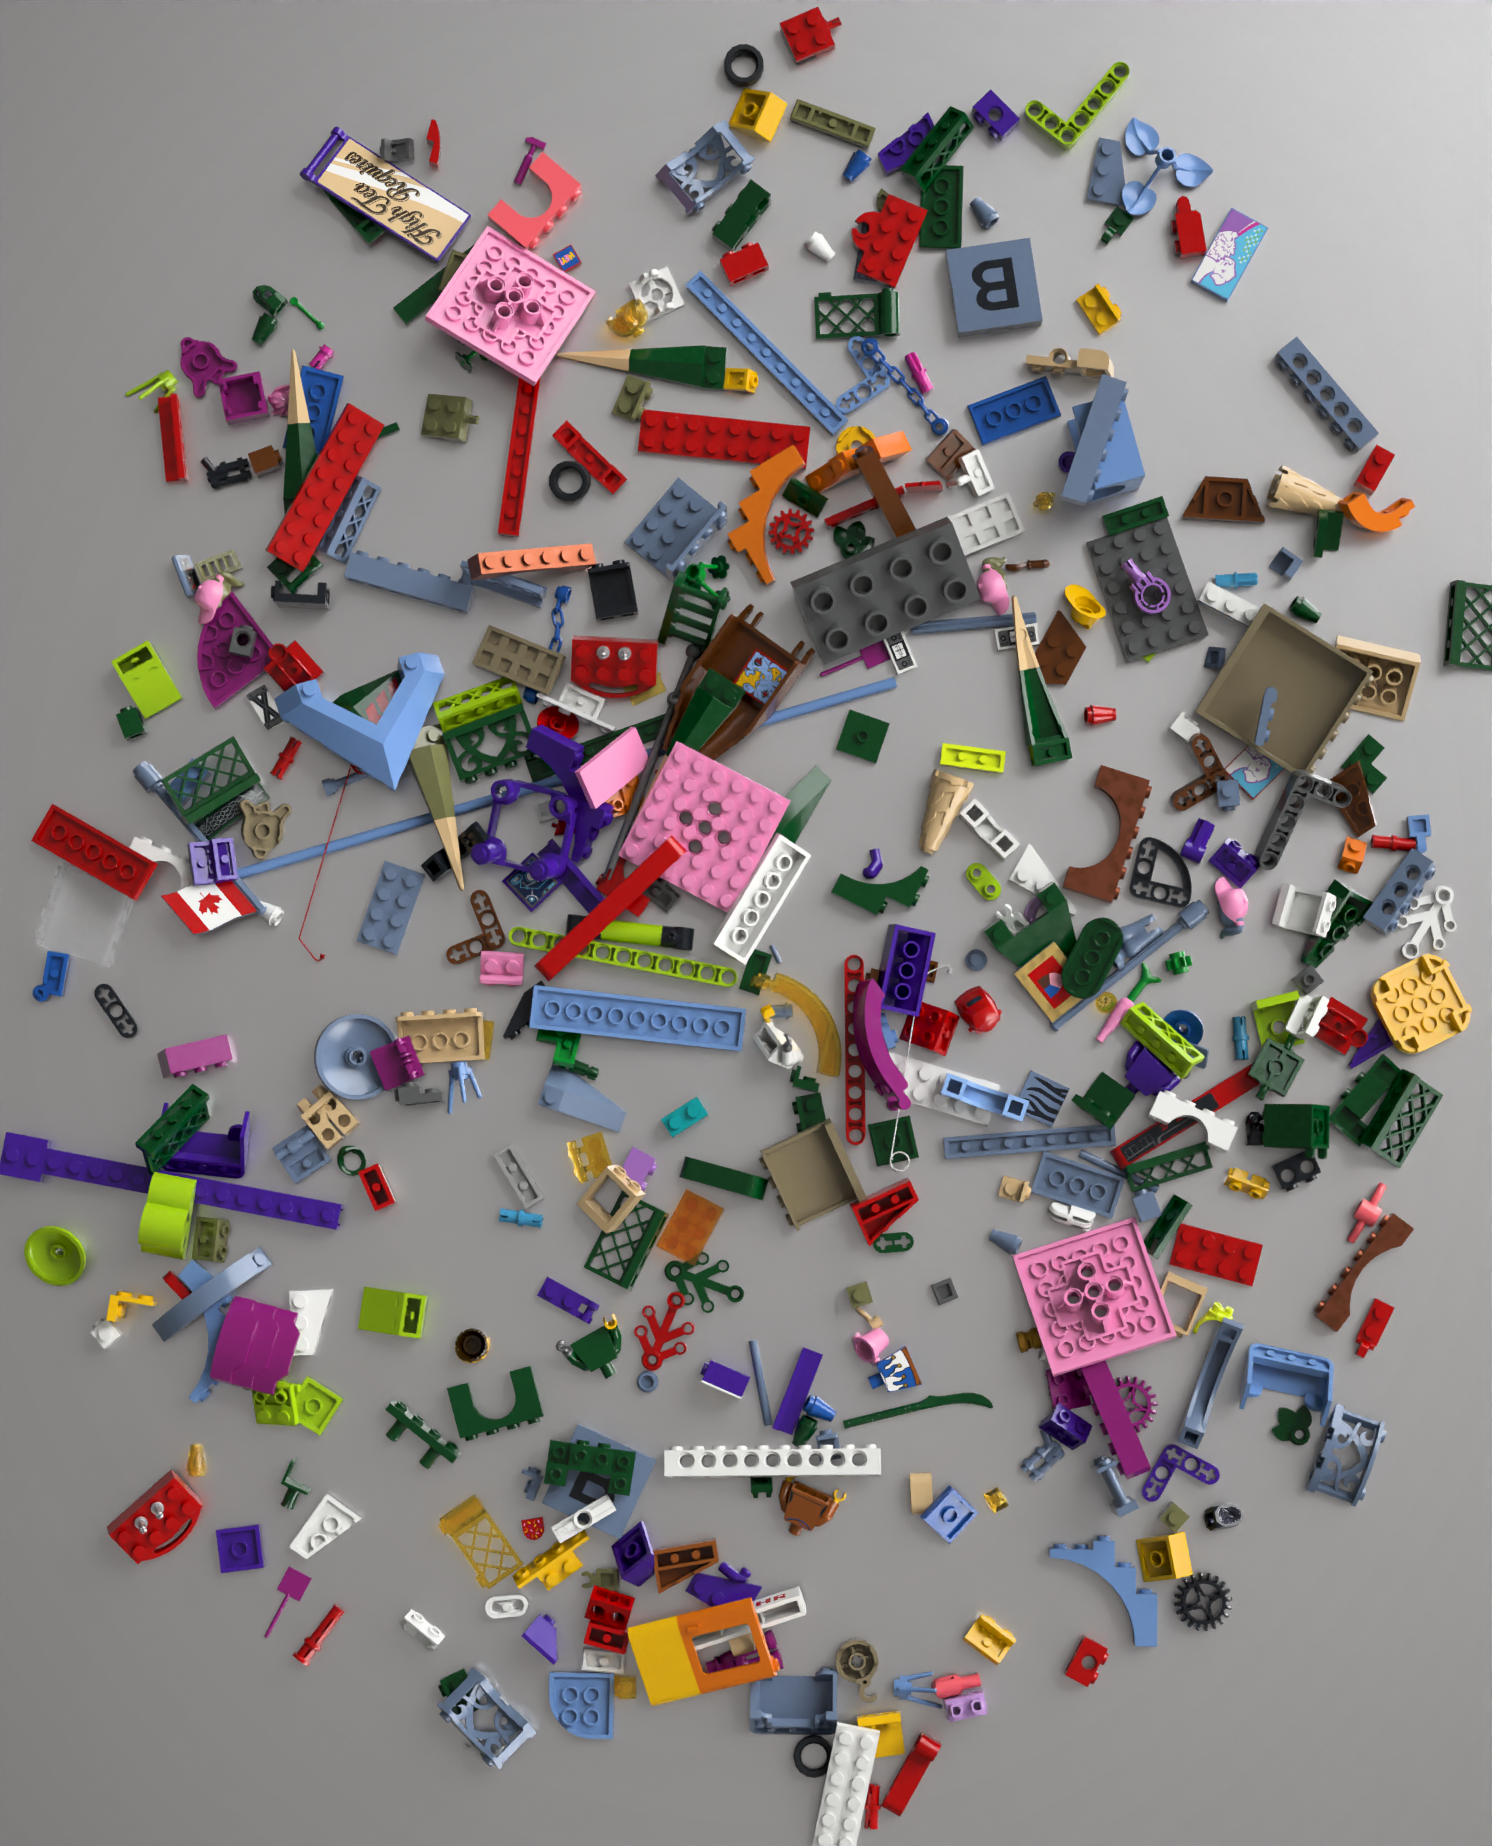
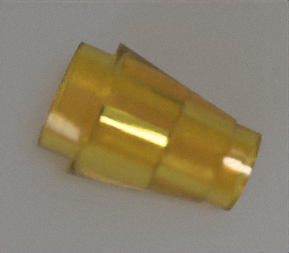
[186,1445,208,1477]

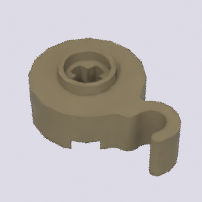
[835,1639,879,1703]

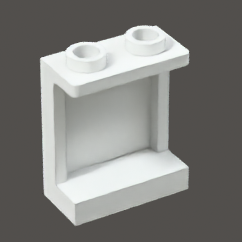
[1272,883,1337,938]

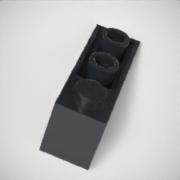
[503,980,545,1040]

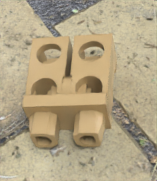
[297,1085,361,1150]

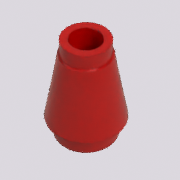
[1084,705,1116,726]

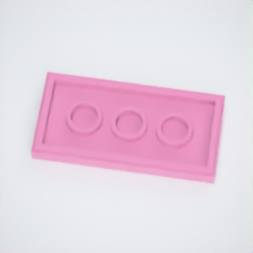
[575,727,649,809]

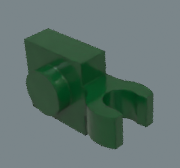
[1100,206,1134,244]

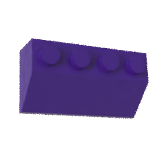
[877,924,936,1017]

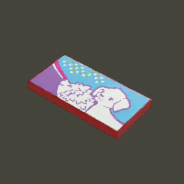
[1224,746,1285,801]

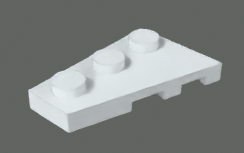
[289,1289,333,1356]

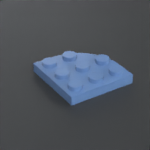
[549,1672,614,1739]

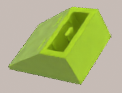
[111,640,182,719]
[358,1287,428,1339]

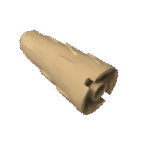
[1266,466,1346,519]
[918,769,974,854]

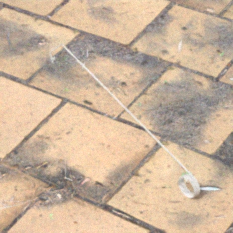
[889,964,953,1172]

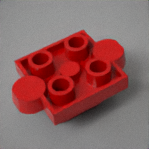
[263,640,323,692]
[1313,997,1368,1056]

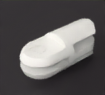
[1047,1202,1096,1232]

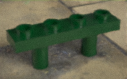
[385,1400,461,1469]

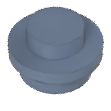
[965,949,987,971]
[637,1371,658,1393]

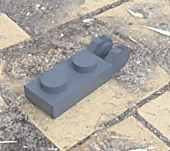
[1254,686,1278,746]

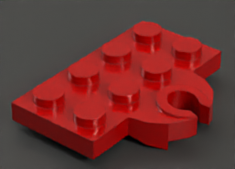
[851,194,928,289]

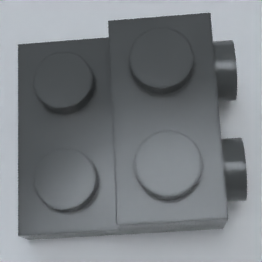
[394,1082,445,1106]

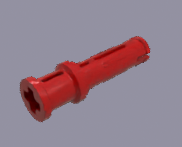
[293,1604,345,1667]

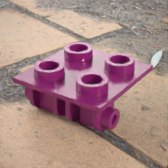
[370,1035,425,1091]
[1045,1369,1091,1410]

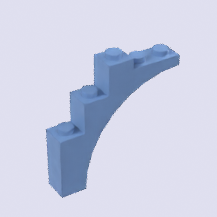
[178,1260,234,1403]
[1048,1536,1158,1647]

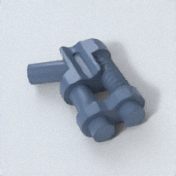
[1020,1430,1065,1482]

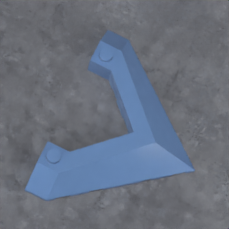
[275,652,444,792]

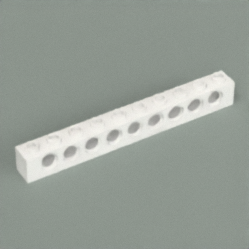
[664,1444,881,1478]

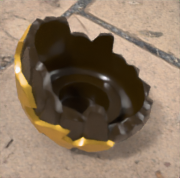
[455,1328,489,1363]

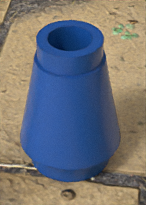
[843,149,872,181]
[803,1395,836,1422]

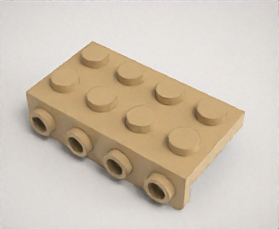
[395,1008,485,1063]

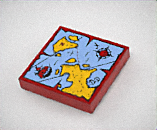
[733,648,788,705]

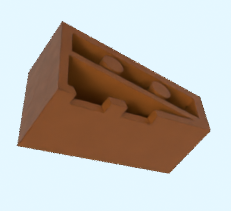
[653,1538,719,1594]

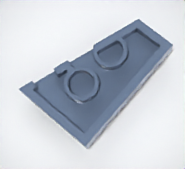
[1086,137,1125,208]

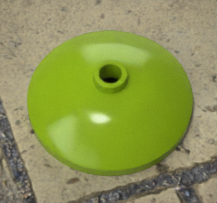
[24,1226,86,1286]

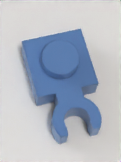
[881,1012,898,1050]

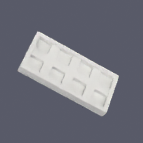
[948,492,1025,557]

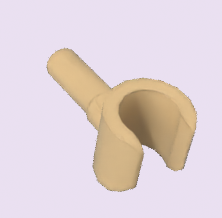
[855,1307,883,1329]

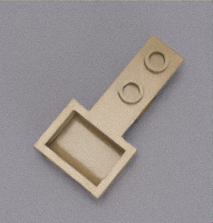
[1026,348,1114,378]

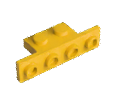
[512,1529,590,1591]

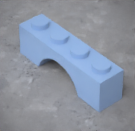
[940,1073,1029,1122]

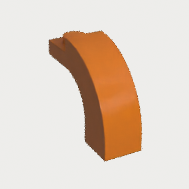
[1337,491,1415,532]

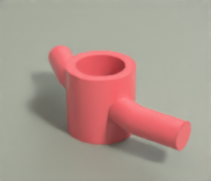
[1347,1183,1387,1243]

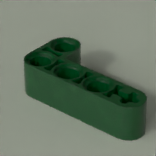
[679,1156,769,1200]

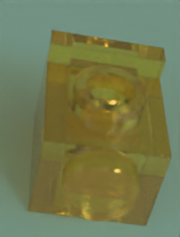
[614,1674,637,1699]

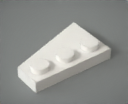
[289,1494,362,1559]

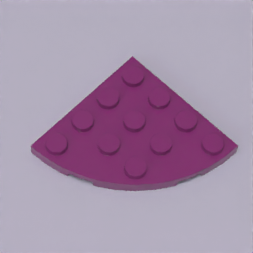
[197,591,273,709]

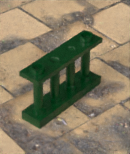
[657,571,729,656]

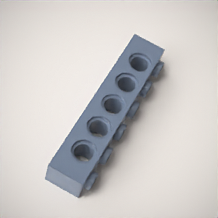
[1275,337,1379,453]

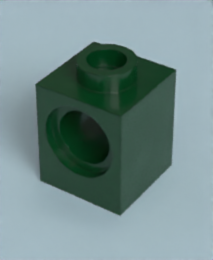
[116,706,147,741]

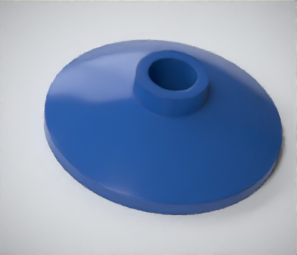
[1161,1010,1204,1045]

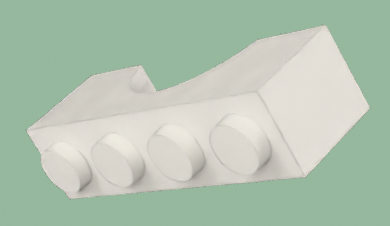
[129,836,193,889]
[1148,1090,1238,1153]

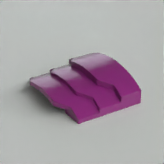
[210,1296,301,1395]

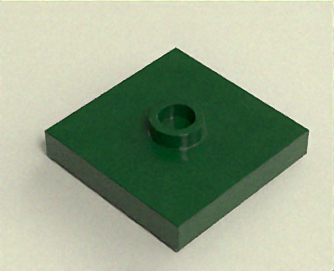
[836,710,890,764]
[868,1116,919,1167]

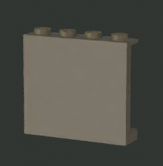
[759,1118,867,1231]

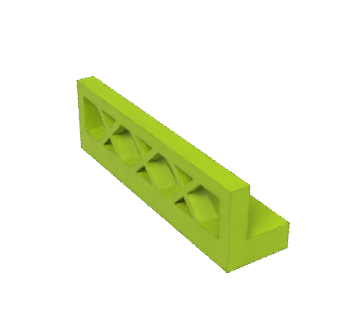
[433,677,523,733]
[1120,1002,1205,1079]

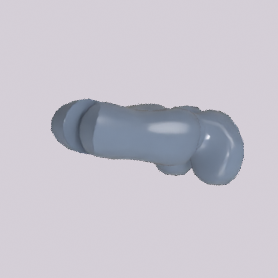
[1113,914,1163,970]

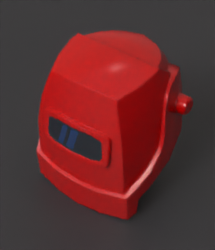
[954,986,1002,1034]

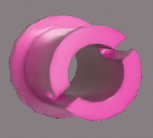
[309,344,334,370]

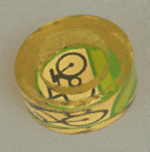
[1095,992,1117,1014]

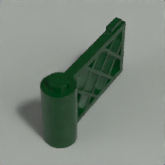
[814,288,900,340]

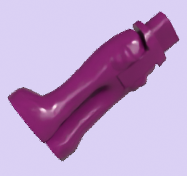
[706,1629,784,1673]

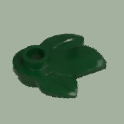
[833,521,875,559]
[1272,1405,1312,1445]

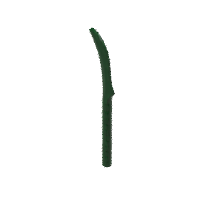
[843,1393,993,1429]

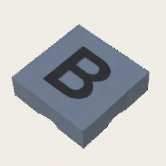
[945,238,1043,338]
[542,1423,657,1539]

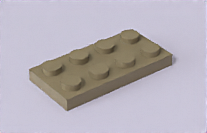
[472,625,566,696]

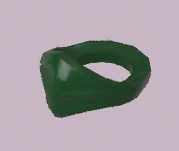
[337,1146,366,1176]

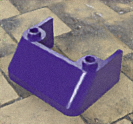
[161,1102,250,1179]

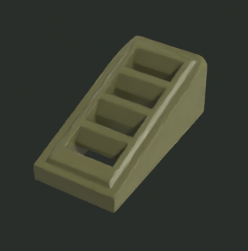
[194,549,242,583]

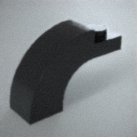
[421,821,490,882]

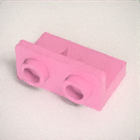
[480,951,524,987]

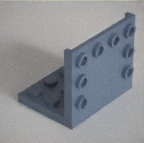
[624,477,728,583]

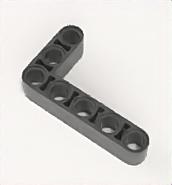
[1255,769,1352,870]

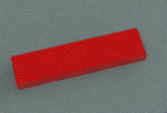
[824,486,905,529]

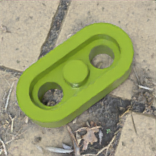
[966,863,1001,901]

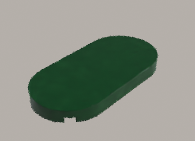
[1061,917,1123,999]

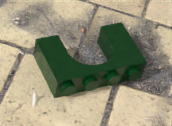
[447,1366,544,1441]

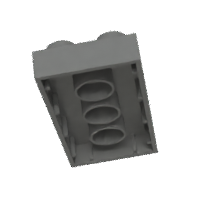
[790,517,981,664]

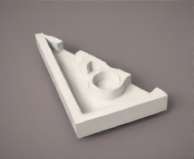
[1009,844,1077,916]

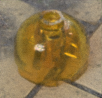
[606,297,648,338]

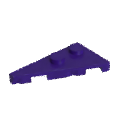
[1348,1018,1394,1069]

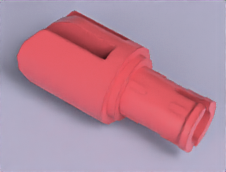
[931,1673,981,1699]

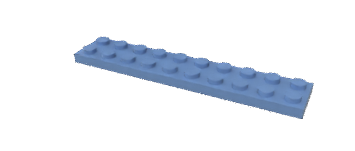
[529,985,746,1051]

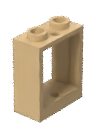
[577,1165,645,1233]
[1160,1271,1208,1338]

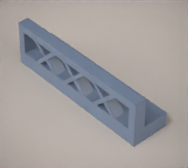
[315,476,381,564]

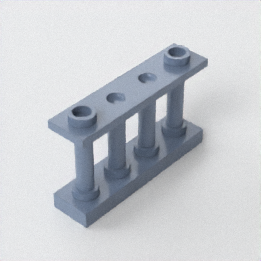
[1090,1455,1139,1517]

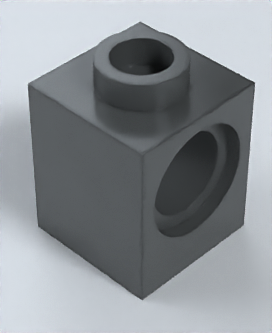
[229,625,257,659]
[1291,965,1324,995]

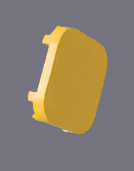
[1370,953,1472,1054]

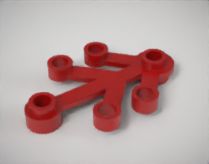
[634,1292,695,1371]

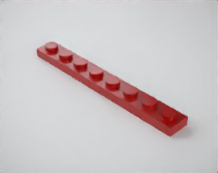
[498,377,541,537]

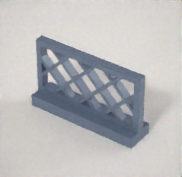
[460,560,548,609]

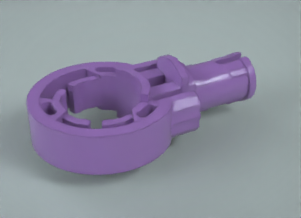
[1120,558,1171,614]

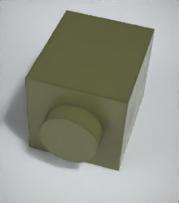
[846,1281,873,1308]
[1157,1501,1190,1533]

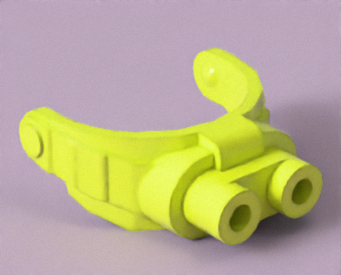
[1193,1302,1234,1334]

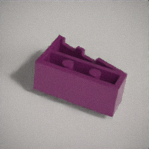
[157,1034,233,1079]

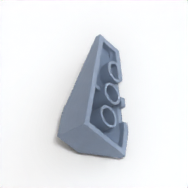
[538,1065,626,1133]

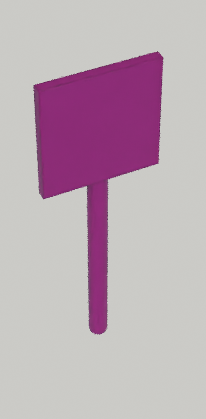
[820,640,891,677]
[264,1566,312,1638]

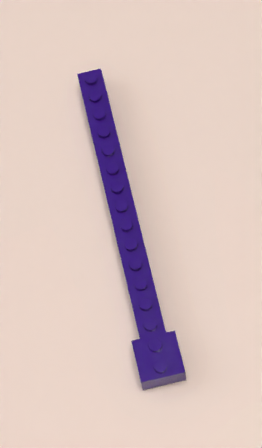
[0,1132,344,1230]

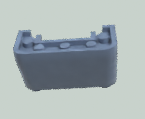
[750,1668,837,1735]

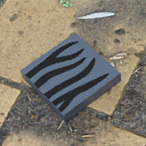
[1019,1070,1070,1127]

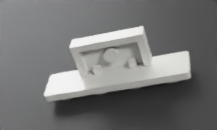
[536,682,616,733]

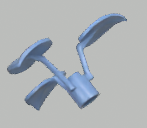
[1121,117,1213,215]

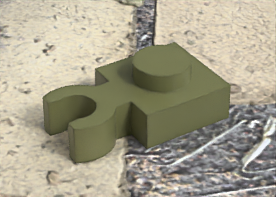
[581,1568,620,1591]

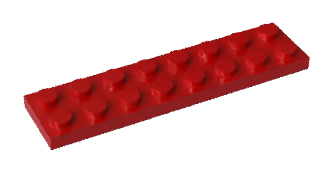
[265,403,384,572]
[638,410,810,470]

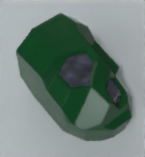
[252,285,288,318]

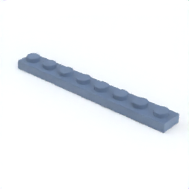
[943,1125,1116,1159]

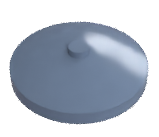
[314,1014,396,1100]

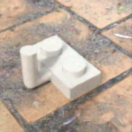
[946,449,995,497]

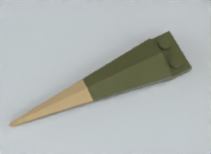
[407,724,464,891]

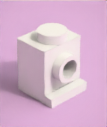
[1168,711,1203,745]

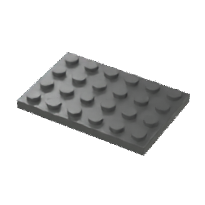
[1086,517,1208,662]

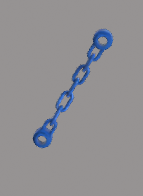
[861,338,949,435]
[523,585,572,704]

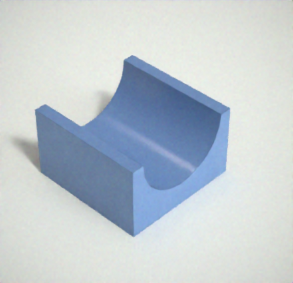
[1067,401,1145,503]

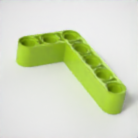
[1024,61,1130,150]

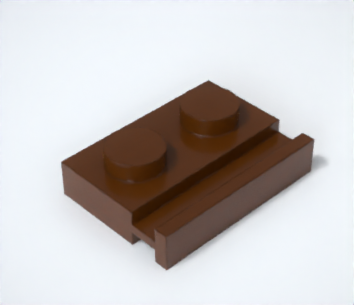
[925,429,976,481]

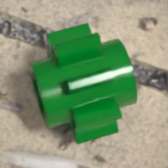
[1165,951,1193,975]

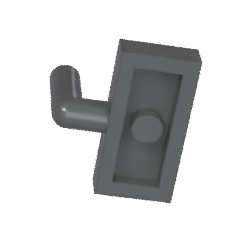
[642,878,681,913]

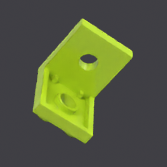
[1250,990,1305,1048]

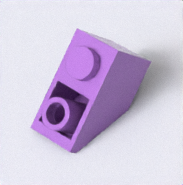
[623,1147,657,1192]

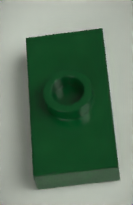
[782,477,828,518]

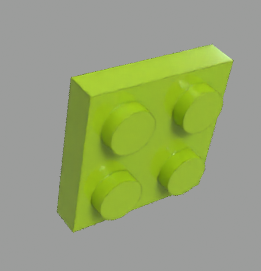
[295,1376,344,1436]

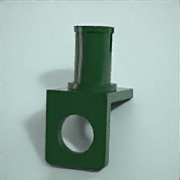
[281,1458,312,1510]

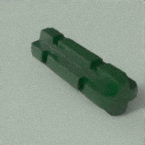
[558,1060,599,1080]

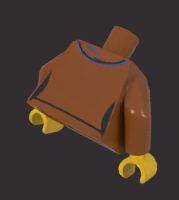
[779,1477,846,1536]

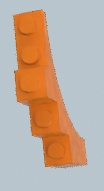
[727,445,806,585]

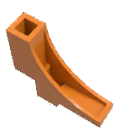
[805,431,912,493]

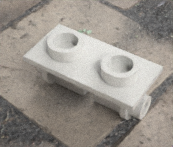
[400,1609,445,1651]

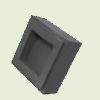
[931,1278,959,1305]

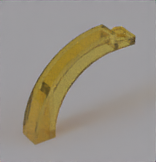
[750,973,842,1078]

